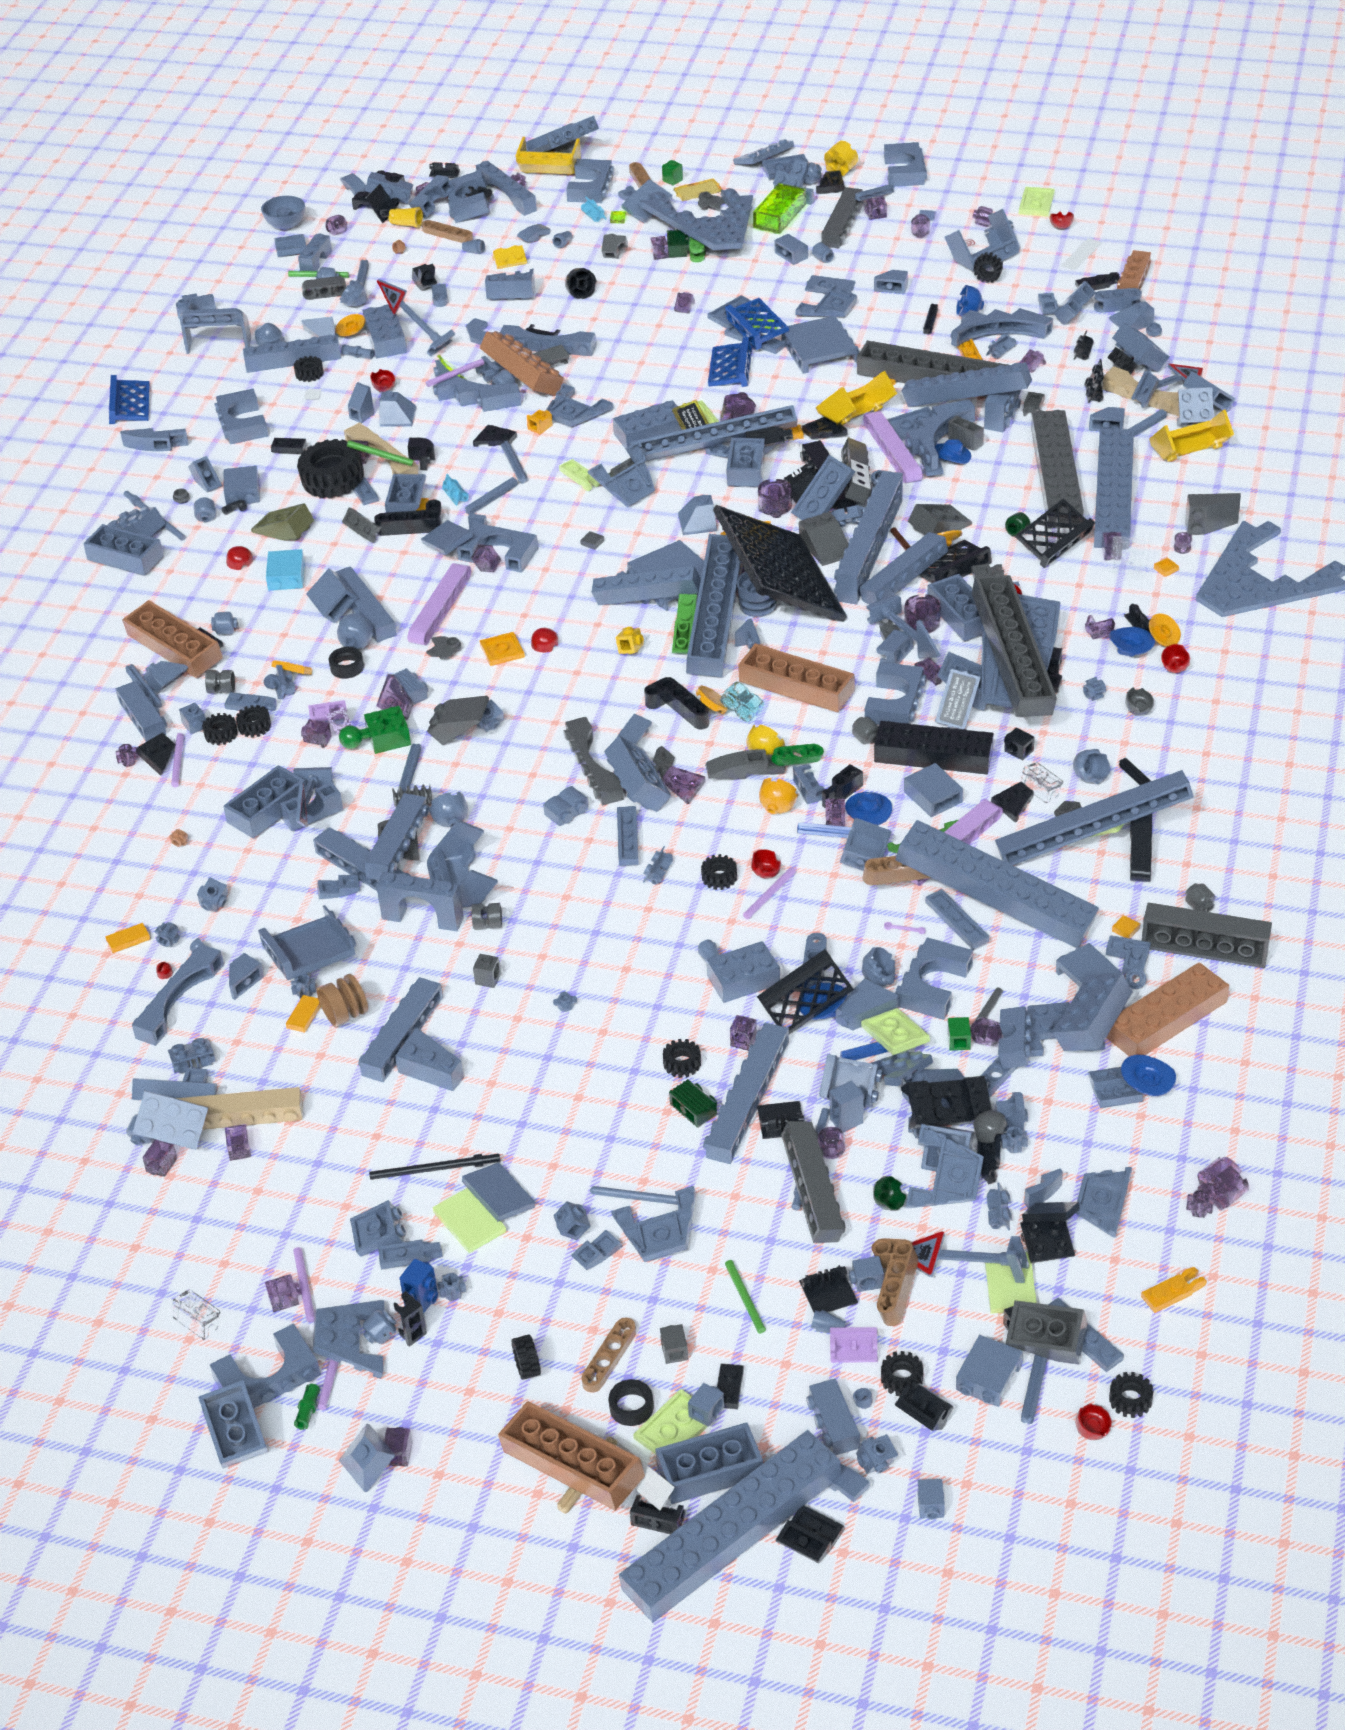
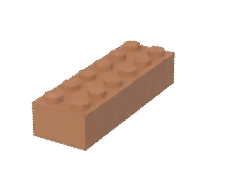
[479,331,564,395]
[122,600,223,678]
[738,643,855,712]
[1106,962,1229,1056]
[498,1401,645,1511]

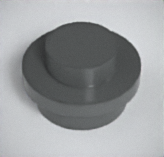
[172,488,190,503]

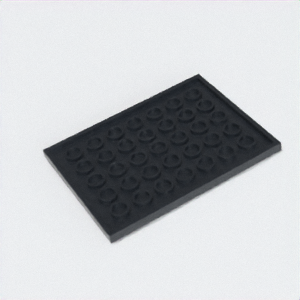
[713,504,847,622]

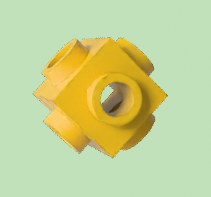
[615,626,644,654]

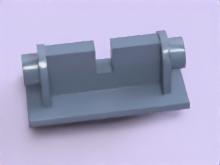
[986,331,1016,358]
[831,505,863,527]
[642,846,673,885]
[987,1182,1012,1231]

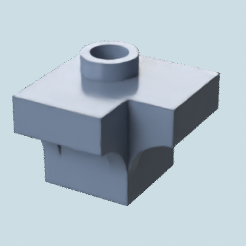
[995,1092,1028,1132]

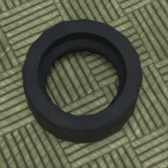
[328,647,364,679]
[608,1379,654,1426]

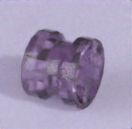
[1173,532,1192,554]

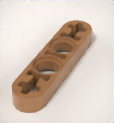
[629,162,651,188]
[421,220,473,243]
[581,1317,636,1393]

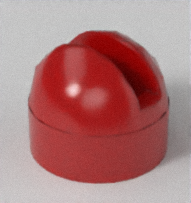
[156,962,173,979]

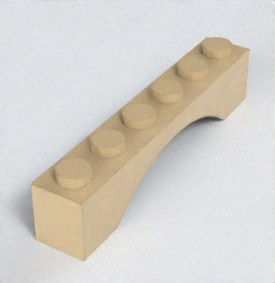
[1103,366,1179,417]
[344,422,419,475]

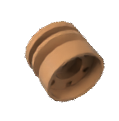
[317,973,369,1027]

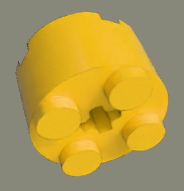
[824,140,858,176]

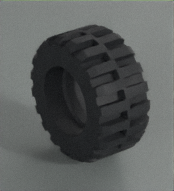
[297,439,364,499]

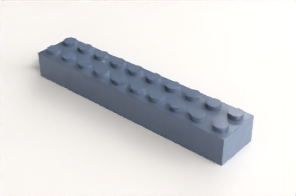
[1094,428,1134,549]
[834,470,903,605]
[686,533,742,677]
[895,820,1100,948]
[619,1429,841,1623]

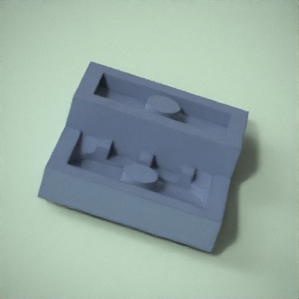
[274,234,306,257]
[1088,1067,1143,1108]

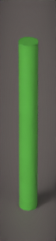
[288,271,349,278]
[347,440,414,466]
[725,1260,766,1334]

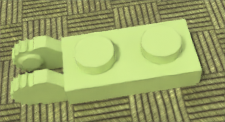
[559,459,600,491]

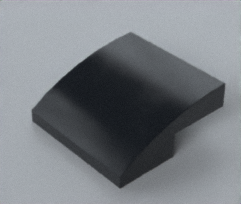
[775,1505,845,1564]

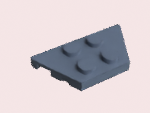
[1076,1167,1132,1238]

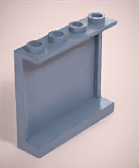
[526,115,599,152]
[781,316,859,374]
[626,540,704,611]
[258,905,357,981]

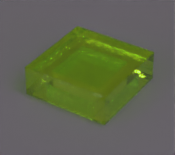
[610,211,626,224]

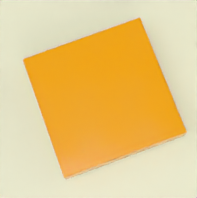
[479,631,525,666]

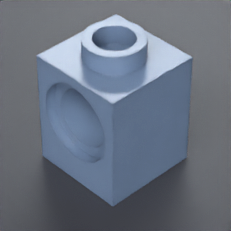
[849,1256,884,1293]
[688,1382,724,1427]
[917,1479,945,1520]

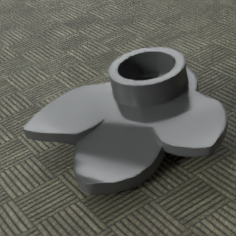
[698,191,726,210]
[426,636,462,659]

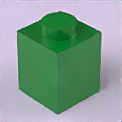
[662,160,683,186]
[947,1017,971,1051]

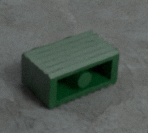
[666,229,690,258]
[669,1079,717,1128]

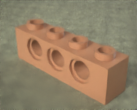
[1117,250,1151,290]

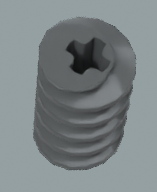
[392,784,433,807]

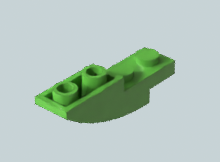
[672,594,697,654]

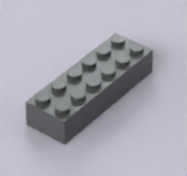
[1141,902,1272,969]

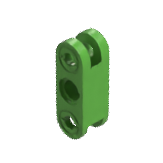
[689,237,706,263]

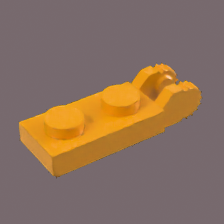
[1141,1266,1207,1313]

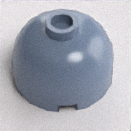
[336,613,374,650]
[428,792,468,828]

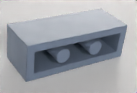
[806,1378,860,1455]

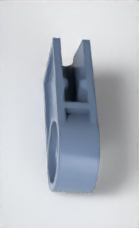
[431,283,448,307]

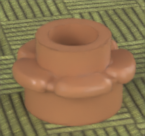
[392,239,406,254]
[169,829,188,847]

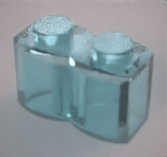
[720,681,765,722]

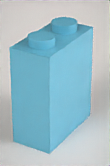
[266,549,305,591]

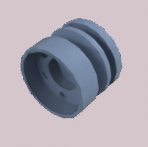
[737,572,777,617]

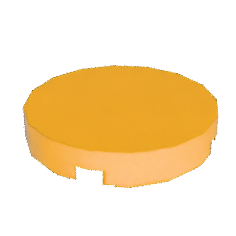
[696,685,730,714]

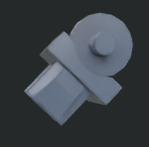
[475,356,504,382]
[263,665,295,700]

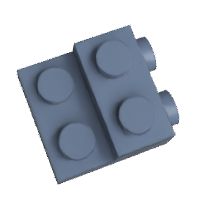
[350,1200,406,1257]

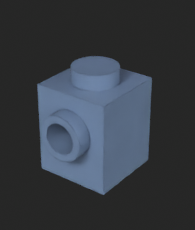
[179,702,206,735]

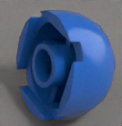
[956,285,984,317]

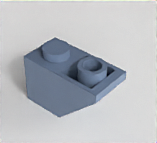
[347,382,374,423]

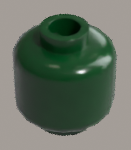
[1005,512,1031,537]

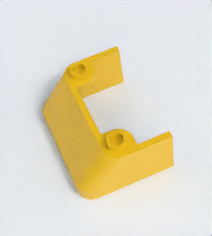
[515,136,581,175]
[815,371,898,425]
[1149,409,1234,462]

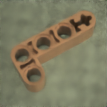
[862,855,931,885]
[871,1238,918,1327]

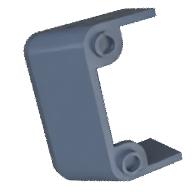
[944,208,1020,272]
[180,308,251,355]
[427,820,498,908]

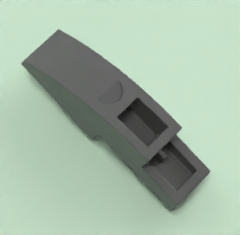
[705,749,785,779]

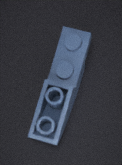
[120,428,189,452]

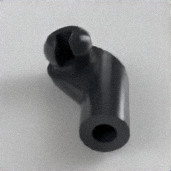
[221,499,248,515]

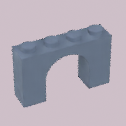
[883,142,927,187]
[566,159,615,204]
[447,170,489,223]
[214,388,269,445]
[457,522,538,573]
[864,662,926,725]
[376,872,464,932]
[895,937,974,1020]
[209,1323,321,1408]

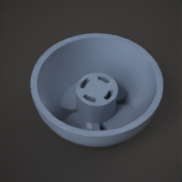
[261,195,305,230]

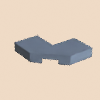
[466,318,488,345]

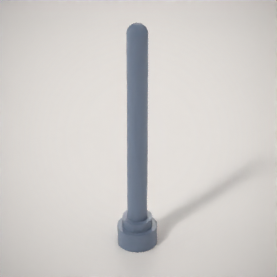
[590,1186,678,1205]

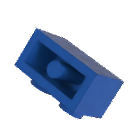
[399,1259,439,1314]

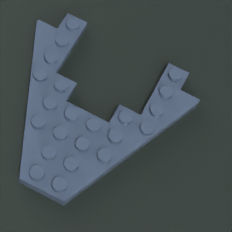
[640,188,753,250]
[1195,520,1345,617]

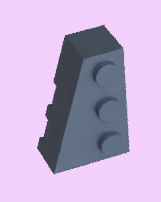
[485,268,535,300]
[395,1028,464,1092]

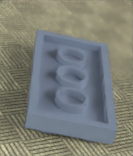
[791,455,856,520]

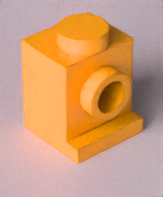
[526,409,553,435]

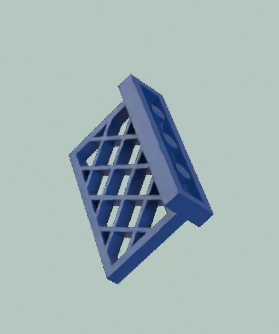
[725,297,789,350]
[708,337,752,387]
[109,374,150,424]

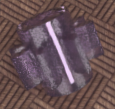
[511,172,528,187]
[115,744,139,767]
[1186,1190,1214,1218]

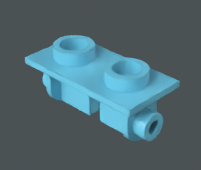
[581,197,607,222]
[442,474,469,506]

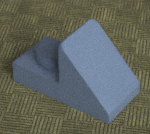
[735,618,760,649]

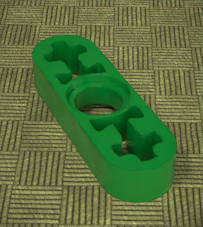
[771,743,824,766]

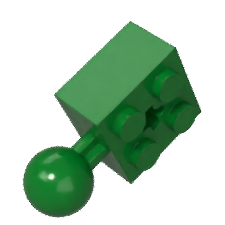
[339,706,411,754]

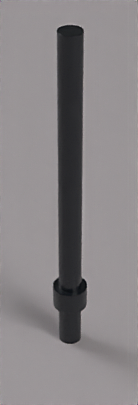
[369,1153,501,1180]

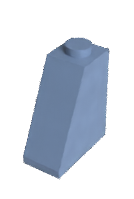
[835,978,899,1031]

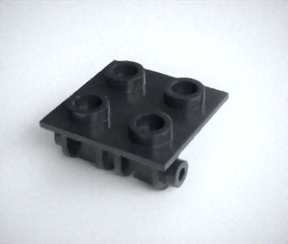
[365,184,400,223]
[1084,359,1104,403]
[782,463,817,504]
[757,1101,805,1139]
[1020,1222,1075,1263]
[799,1265,858,1313]

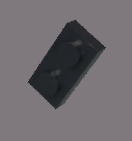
[271,437,307,454]
[717,1363,744,1410]

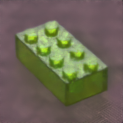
[753,183,806,234]

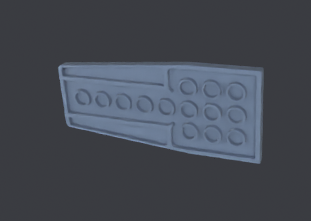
[980,594,1061,708]

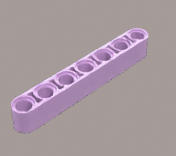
[863,411,922,484]
[407,563,471,645]
[911,799,1003,886]

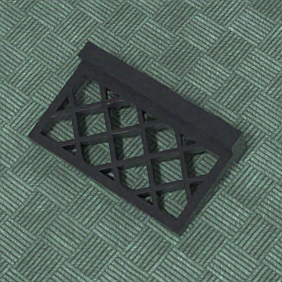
[1015,498,1095,569]
[919,539,992,583]
[756,949,854,1035]

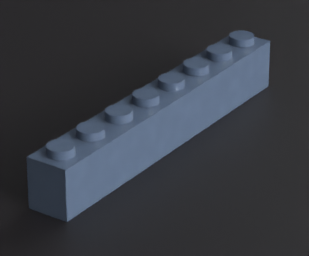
[901,363,1032,407]
[703,1022,789,1165]

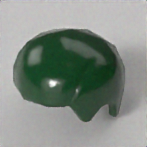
[873,1176,906,1211]

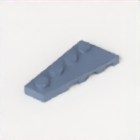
[733,138,794,165]

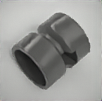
[205,670,235,694]
[472,902,502,930]

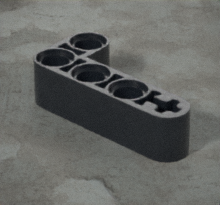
[374,499,443,536]
[644,677,710,730]
[1130,814,1152,882]

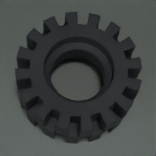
[973,252,1003,283]
[1107,347,1138,375]
[294,356,324,383]
[236,705,271,738]
[202,713,238,746]
[701,854,737,890]
[662,1038,701,1078]
[511,1334,541,1380]
[881,1351,924,1397]
[1109,1371,1154,1418]

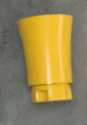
[388,207,423,228]

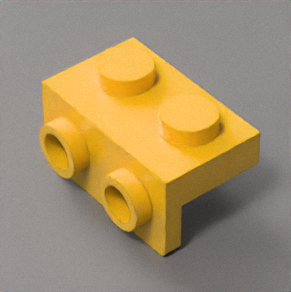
[492,245,527,270]

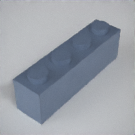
[115,680,167,742]

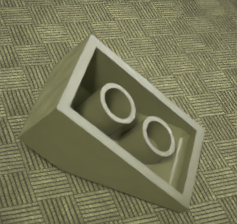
[250,503,314,541]

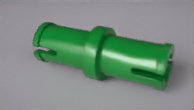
[294,1383,320,1430]

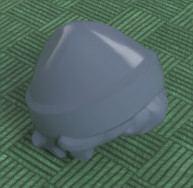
[339,280,367,307]
[255,322,285,346]
[1073,748,1110,784]
[861,947,896,987]

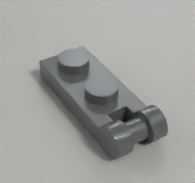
[342,507,381,543]

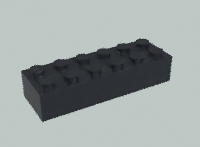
[874,721,994,775]

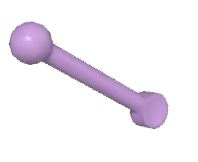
[884,922,926,935]

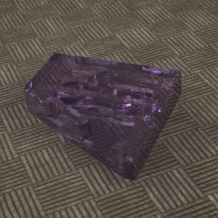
[376,673,414,720]
[663,766,706,804]

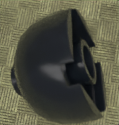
[565,267,597,299]

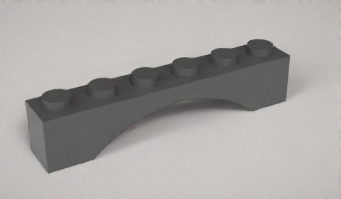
[563,716,624,806]

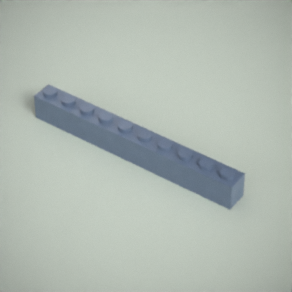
[630,405,798,461]
[995,770,1194,865]

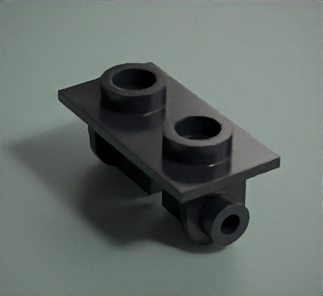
[429,162,460,178]
[1073,330,1094,360]
[1123,603,1150,633]

